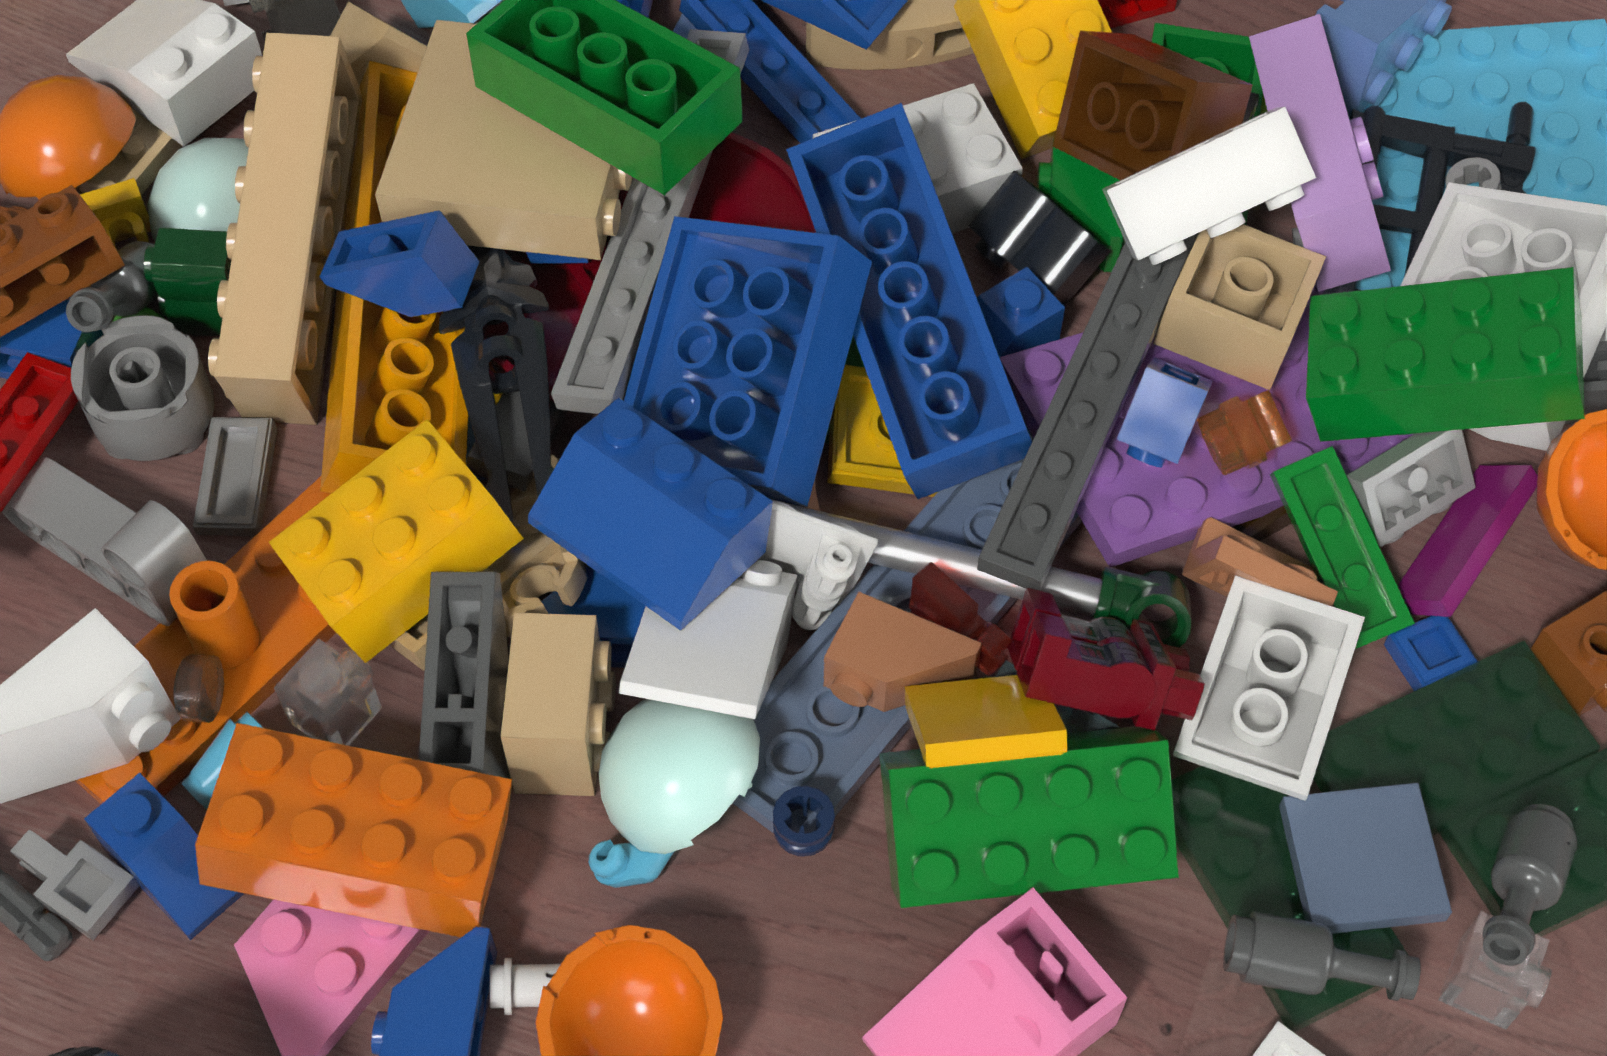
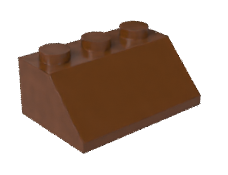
[1053,30,1253,180]

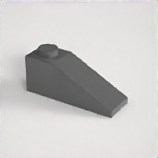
[419,572,511,779]

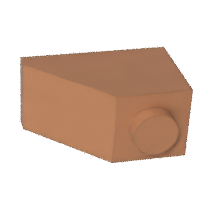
[823,591,982,712]

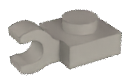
[10,830,139,941]

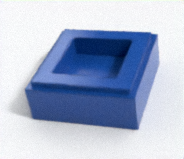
[1384,616,1479,697]

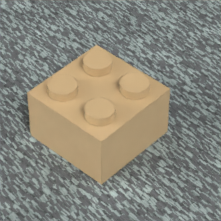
[1153,224,1326,390]
[501,613,616,796]

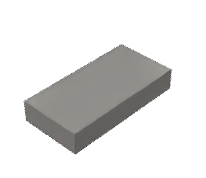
[193,417,277,536]

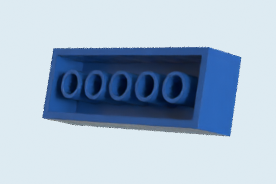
[786,103,1032,499]

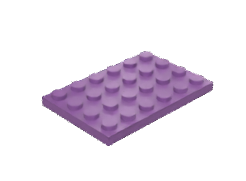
[1000,283,1414,568]

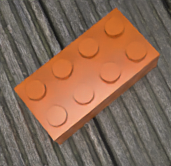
[195,723,512,937]

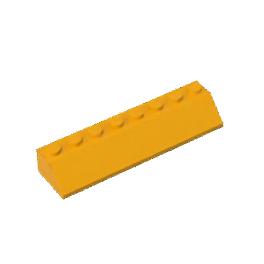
[320,61,468,493]

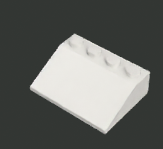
[1400,182,1607,451]

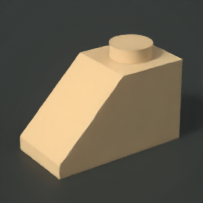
[330,1,427,86]

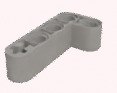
[2,457,207,626]

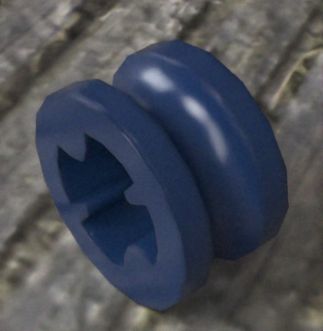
[773,786,835,857]

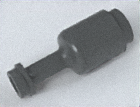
[66,241,158,332]
[1482,804,1577,966]
[1223,911,1421,1001]

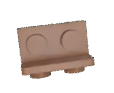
[1182,517,1338,607]

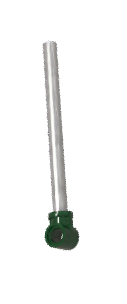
[770,499,1191,648]

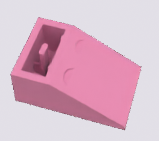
[862,888,1127,1056]

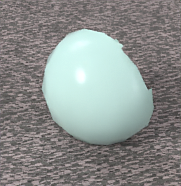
[147,138,249,241]
[599,699,760,854]

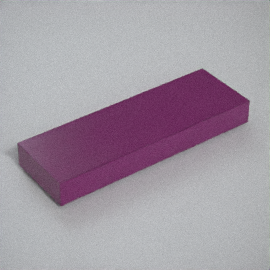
[1397,465,1537,617]

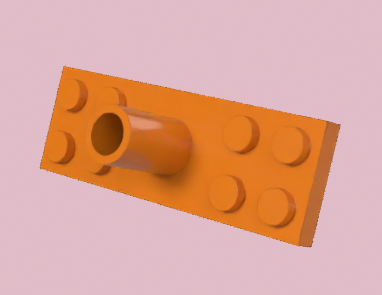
[74,476,336,804]

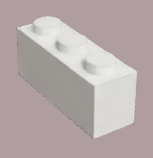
[1102,107,1316,265]

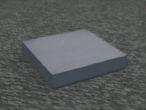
[1279,783,1452,933]

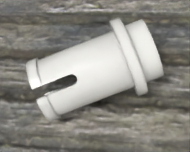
[490,958,561,1015]

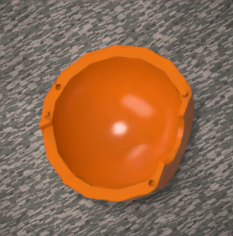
[0,75,136,200]
[1536,409,1607,571]
[535,925,723,1056]

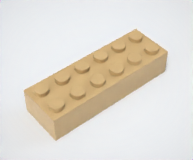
[208,33,362,425]

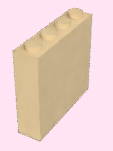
[375,20,632,260]

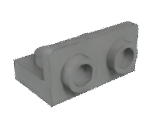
[1346,430,1476,547]

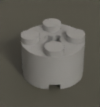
[71,316,215,461]

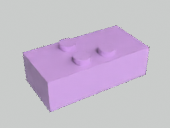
[1249,14,1391,292]

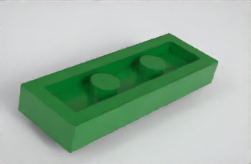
[1270,446,1415,649]

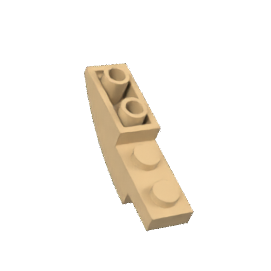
[806,0,974,70]

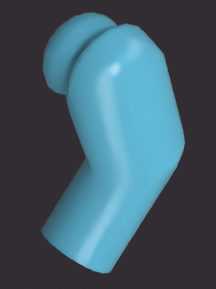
[588,840,675,888]

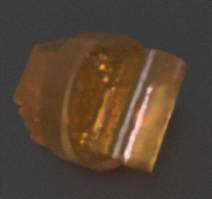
[1197,390,1292,475]

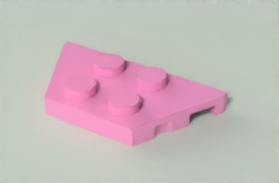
[234,899,430,1056]

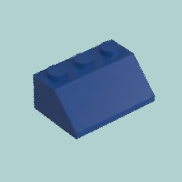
[528,398,773,631]

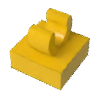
[80,178,151,250]

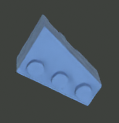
[1316,0,1452,120]

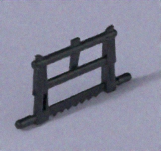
[1321,102,1536,295]

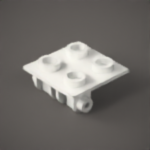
[758,501,878,630]

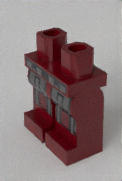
[1007,588,1205,731]

